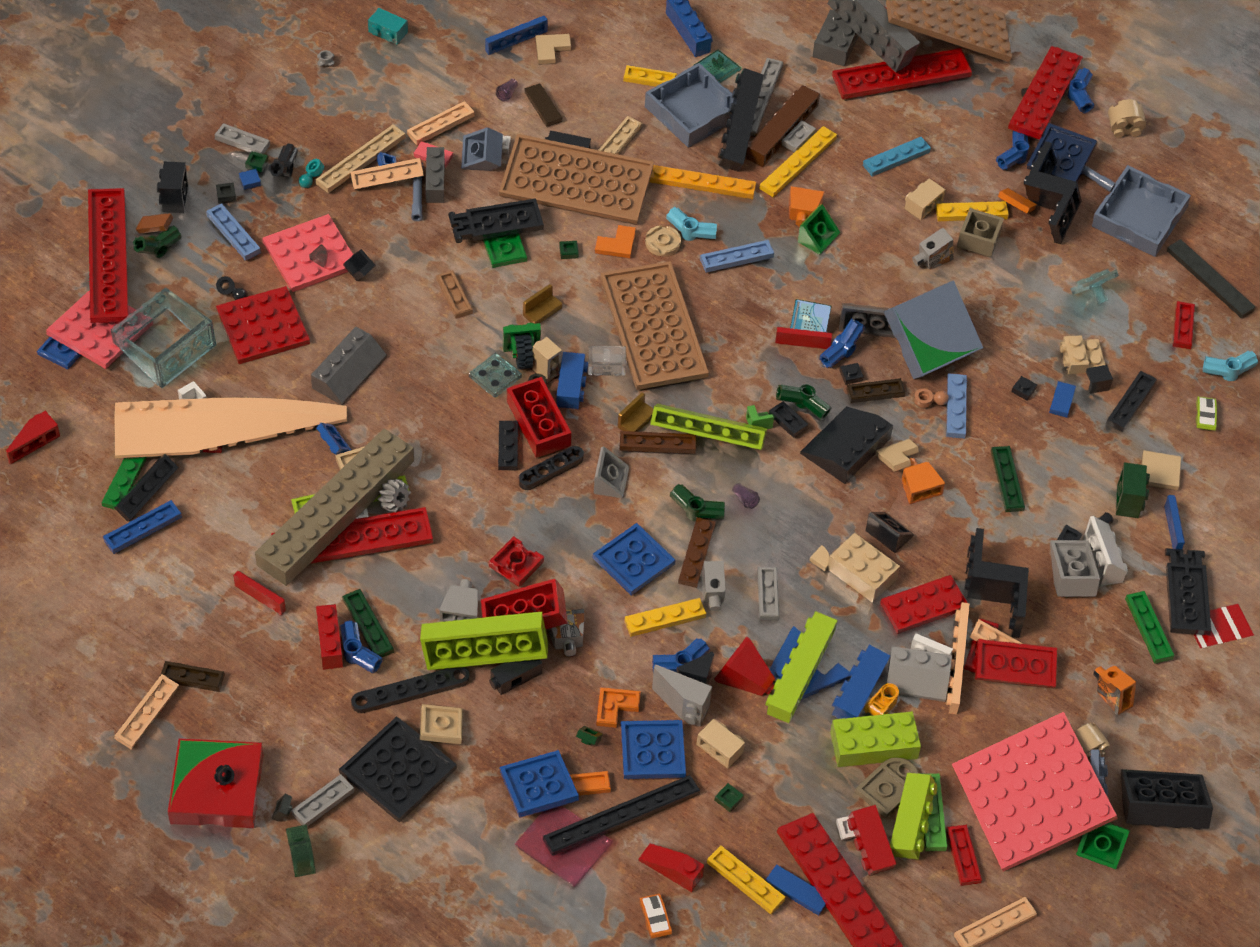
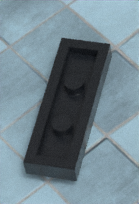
[498,421,518,471]

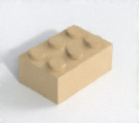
[827,533,900,603]

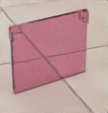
[515,806,613,888]

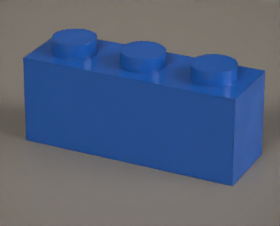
[556,352,588,409]

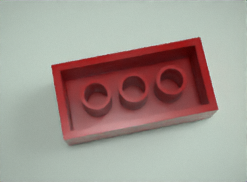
[507,377,571,458]
[481,578,568,630]

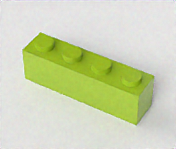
[890,773,937,860]

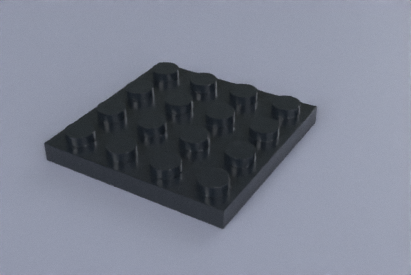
[339,716,457,823]

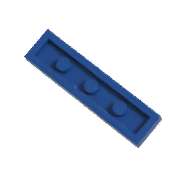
[485,15,548,55]
[103,500,182,554]

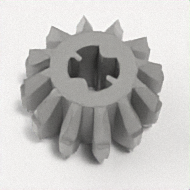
[378,479,411,512]

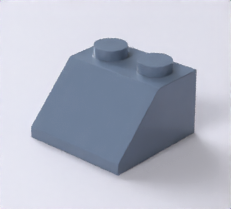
[461,127,503,171]

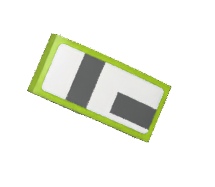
[1196,396,1217,430]

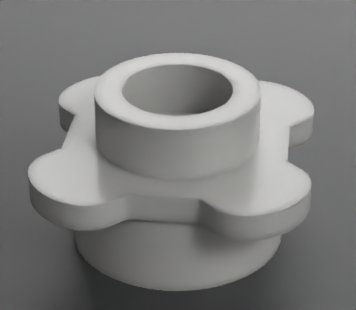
[317,50,334,66]

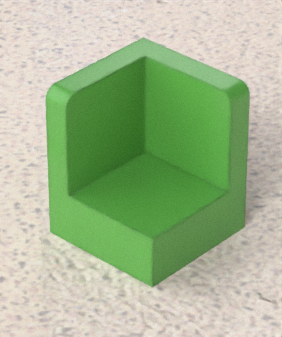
[746,405,774,429]

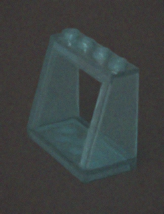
[110,287,216,388]

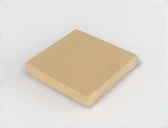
[1141,450,1181,490]
[420,704,462,744]

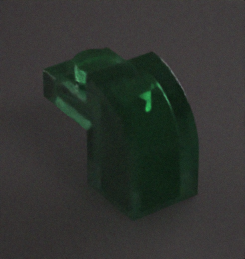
[286,824,316,878]

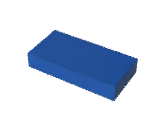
[1049,381,1076,418]

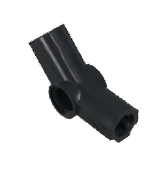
[268,143,298,177]

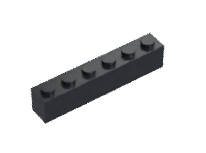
[718,68,764,171]

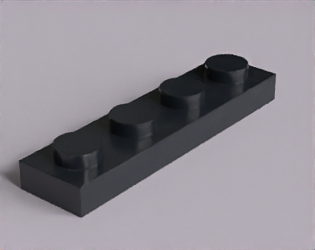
[1106,371,1157,432]
[114,454,179,521]

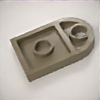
[855,758,918,818]

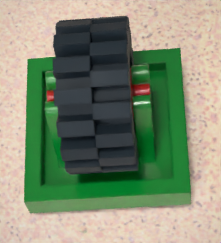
[502,323,541,369]

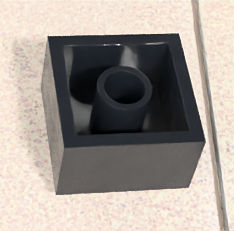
[157,161,189,213]

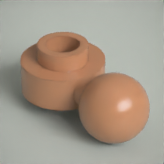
[914,388,949,408]

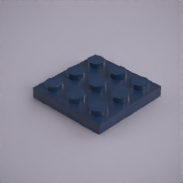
[1027,123,1097,182]

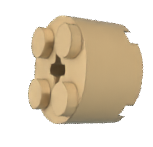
[1108,99,1146,138]
[1074,722,1110,760]

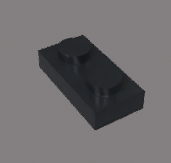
[769,401,808,438]

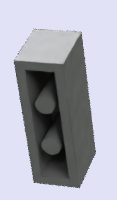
[426,147,445,203]

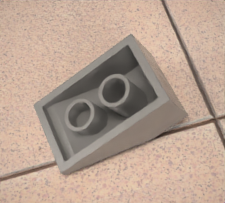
[1050,540,1100,597]
[652,664,712,727]

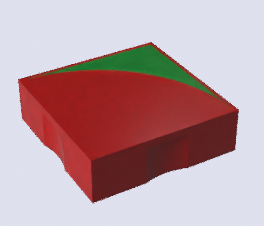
[168,738,264,828]

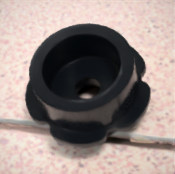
[214,765,235,785]

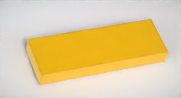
[623,65,677,87]

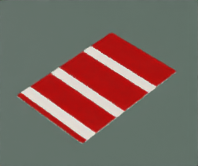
[1193,604,1254,648]

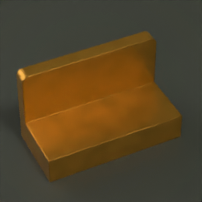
[523,284,562,324]
[618,392,654,432]

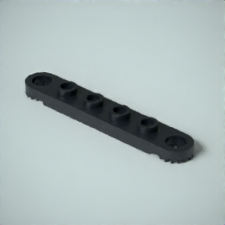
[351,667,469,714]

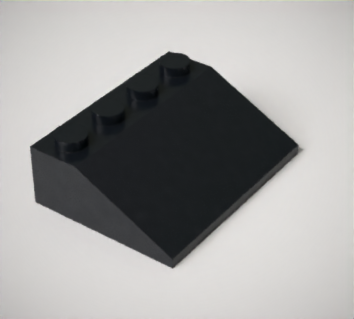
[800,406,893,484]
[1121,769,1213,830]

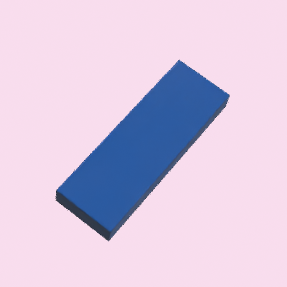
[1164,495,1185,549]
[765,864,826,916]

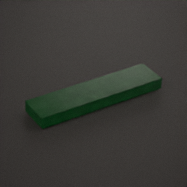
[991,446,1025,512]
[342,589,394,657]

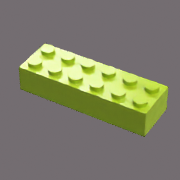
[420,612,548,670]

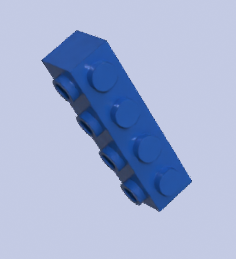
[666,0,713,57]
[832,644,890,719]

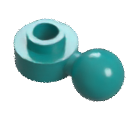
[299,159,324,188]

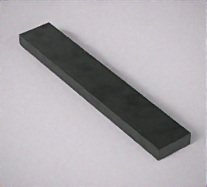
[1167,239,1256,319]

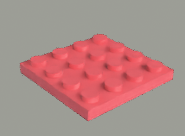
[262,214,353,292]
[46,290,153,369]

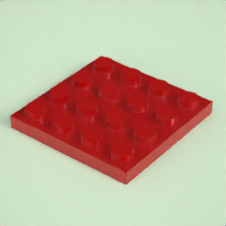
[216,286,310,364]

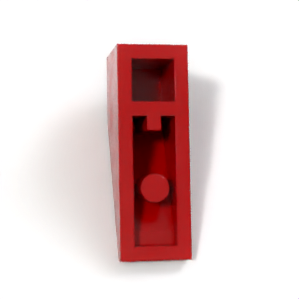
[6,410,60,464]
[638,843,705,892]

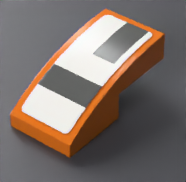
[639,894,672,939]

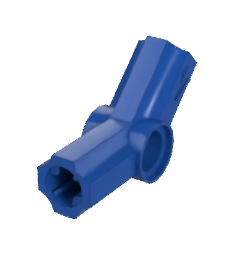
[1067,68,1094,114]
[996,131,1029,170]
[820,318,866,368]
[340,621,383,673]
[652,638,710,673]

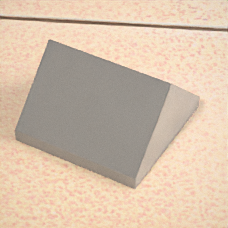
[594,446,629,498]

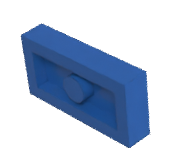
[317,423,351,455]

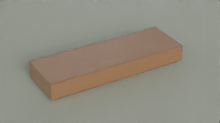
[436,270,473,319]

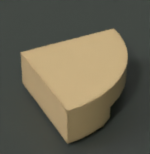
[810,545,829,571]

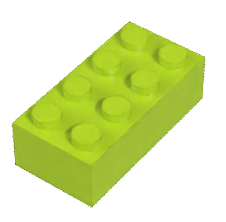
[830,711,921,767]

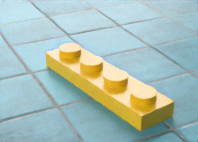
[935,201,1009,222]
[624,598,706,637]
[707,846,785,915]

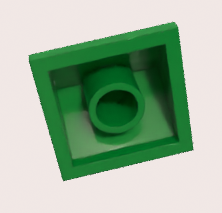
[798,204,841,254]
[1076,823,1130,869]

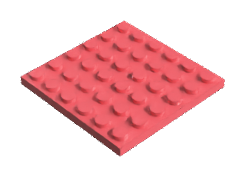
[952,712,1118,872]

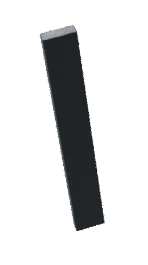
[543,775,700,856]

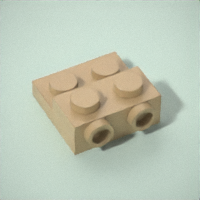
[1060,335,1105,374]

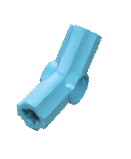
[666,207,717,241]
[1202,351,1258,381]

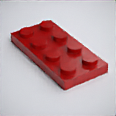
[880,575,967,634]
[975,639,1057,689]

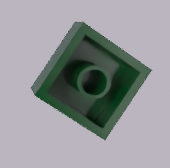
[1115,462,1150,518]

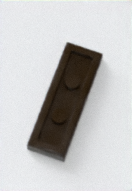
[524,83,562,127]
[846,378,905,403]
[160,661,225,692]

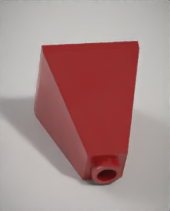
[714,636,775,696]

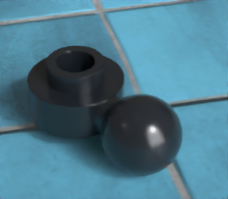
[216,276,248,300]

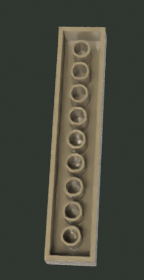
[255,428,414,586]

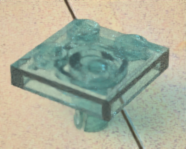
[1070,269,1119,304]

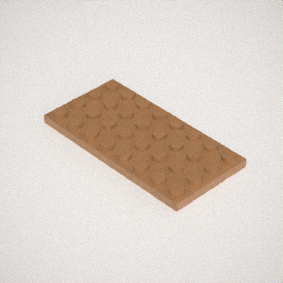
[886,0,1012,62]
[499,134,654,224]
[600,261,709,390]

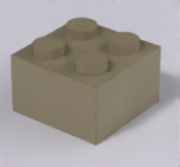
[957,208,1004,257]

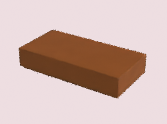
[136,213,174,234]

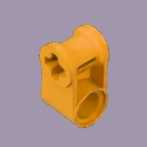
[863,683,899,715]

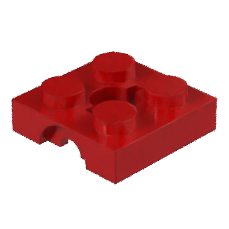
[489,536,544,587]

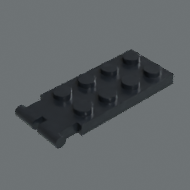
[448,198,544,243]
[1165,548,1211,635]

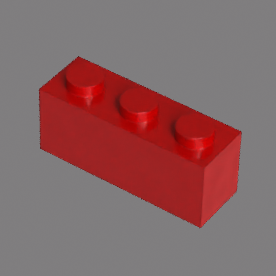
[316,604,343,670]
[847,805,896,876]

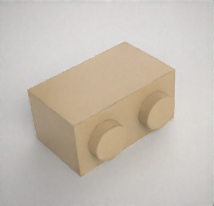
[905,178,945,220]
[532,337,562,383]
[696,719,745,769]

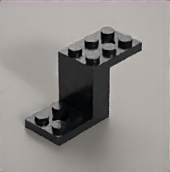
[1024,141,1082,244]
[964,528,1029,638]

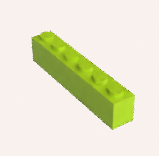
[650,404,767,450]
[765,611,838,723]

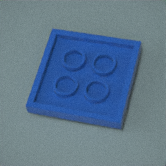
[592,523,676,596]
[621,720,686,779]
[500,750,579,818]

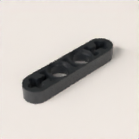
[519,446,584,490]

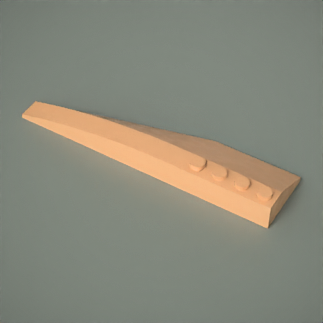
[115,398,347,458]

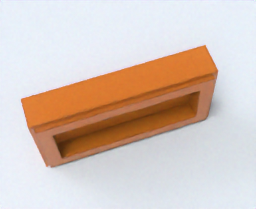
[998,188,1037,214]
[570,771,611,796]

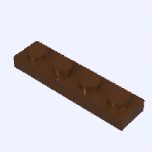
[619,431,696,454]
[678,517,716,588]

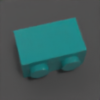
[368,8,408,45]

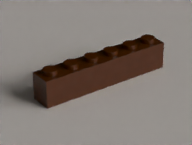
[746,85,820,167]

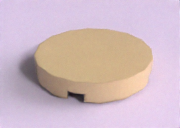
[645,226,681,257]

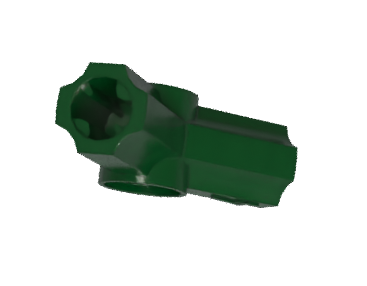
[133,225,182,258]
[776,384,832,420]
[670,484,725,521]

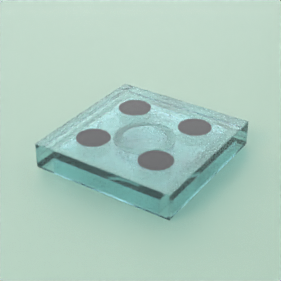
[469,352,522,398]

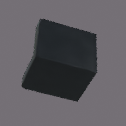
[343,249,376,281]
[1086,365,1113,394]

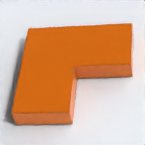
[595,225,636,258]
[596,687,641,728]

